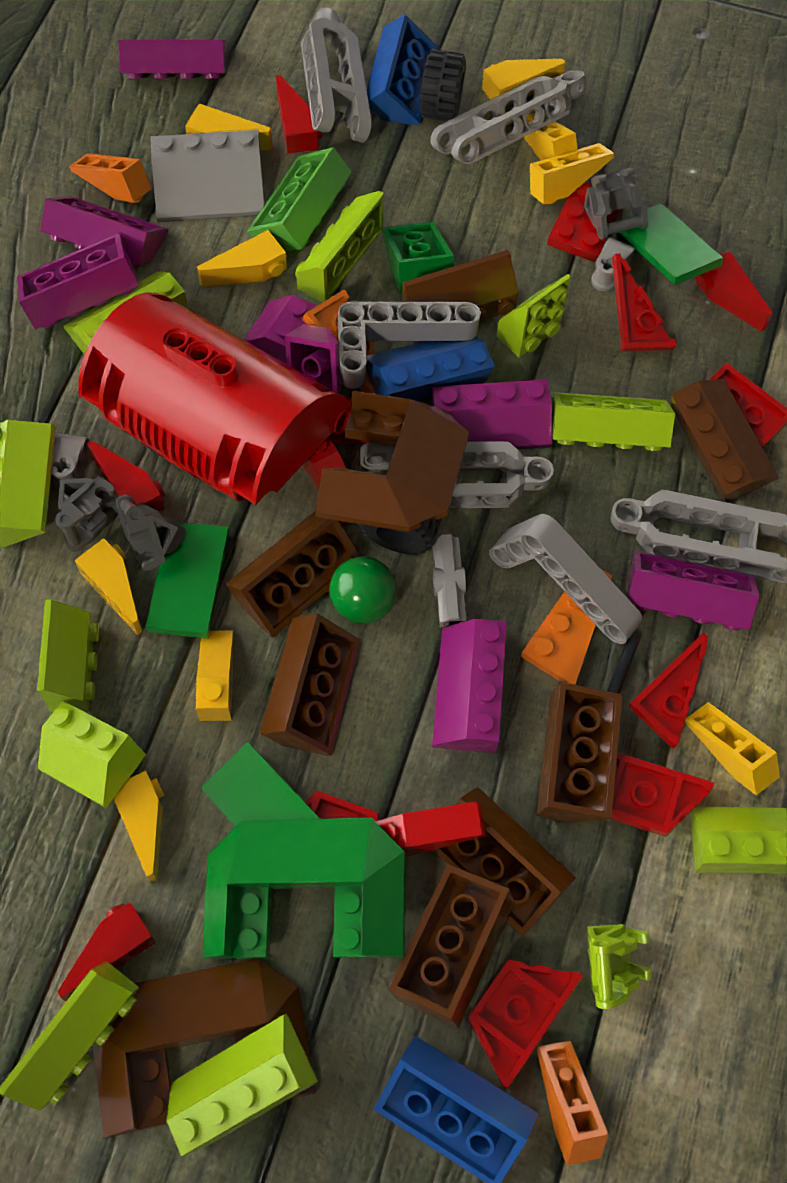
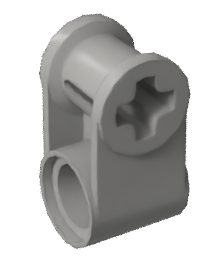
[591,237,635,291]
[51,433,90,490]

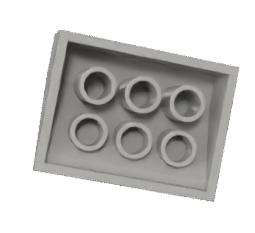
[151,130,264,222]

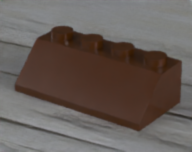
[402,250,519,342]
[671,379,779,503]
[226,511,360,638]
[260,613,361,756]
[537,682,623,822]
[433,787,576,936]

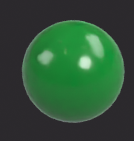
[329,557,397,624]

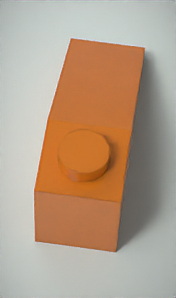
[69,153,152,203]
[537,1041,609,1165]

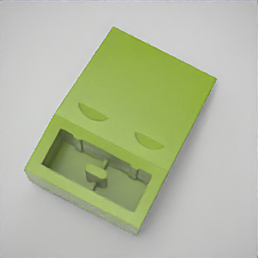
[496,274,571,358]

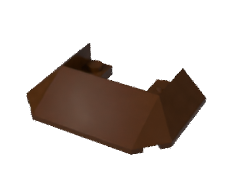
[315,391,469,532]
[93,958,316,1138]

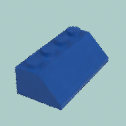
[366,14,439,126]
[366,336,495,401]
[373,1036,538,1183]

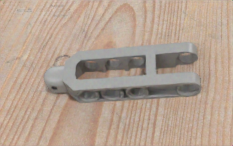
[301,7,371,143]
[430,70,586,165]
[360,442,554,508]
[610,489,787,583]

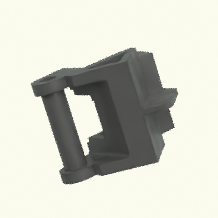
[584,167,648,240]
[55,476,118,552]
[116,494,185,571]

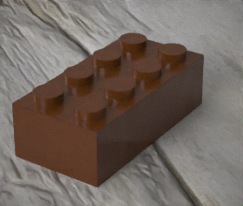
[388,864,515,1028]

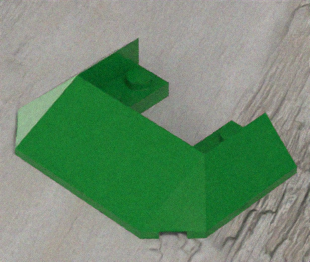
[202,818,405,959]

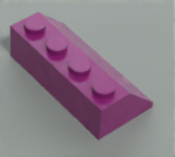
[118,40,227,79]
[40,196,168,268]
[17,233,139,330]
[431,379,552,449]
[626,550,759,631]
[432,619,507,754]

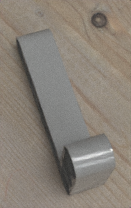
[338,302,481,389]
[489,514,643,644]

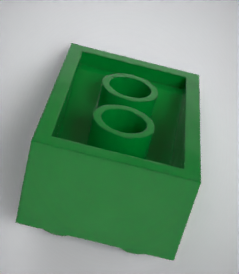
[381,222,454,293]

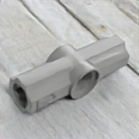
[432,534,467,627]

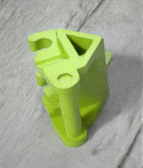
[587,924,652,1009]

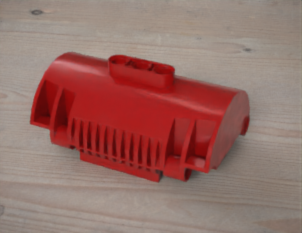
[78,292,351,505]

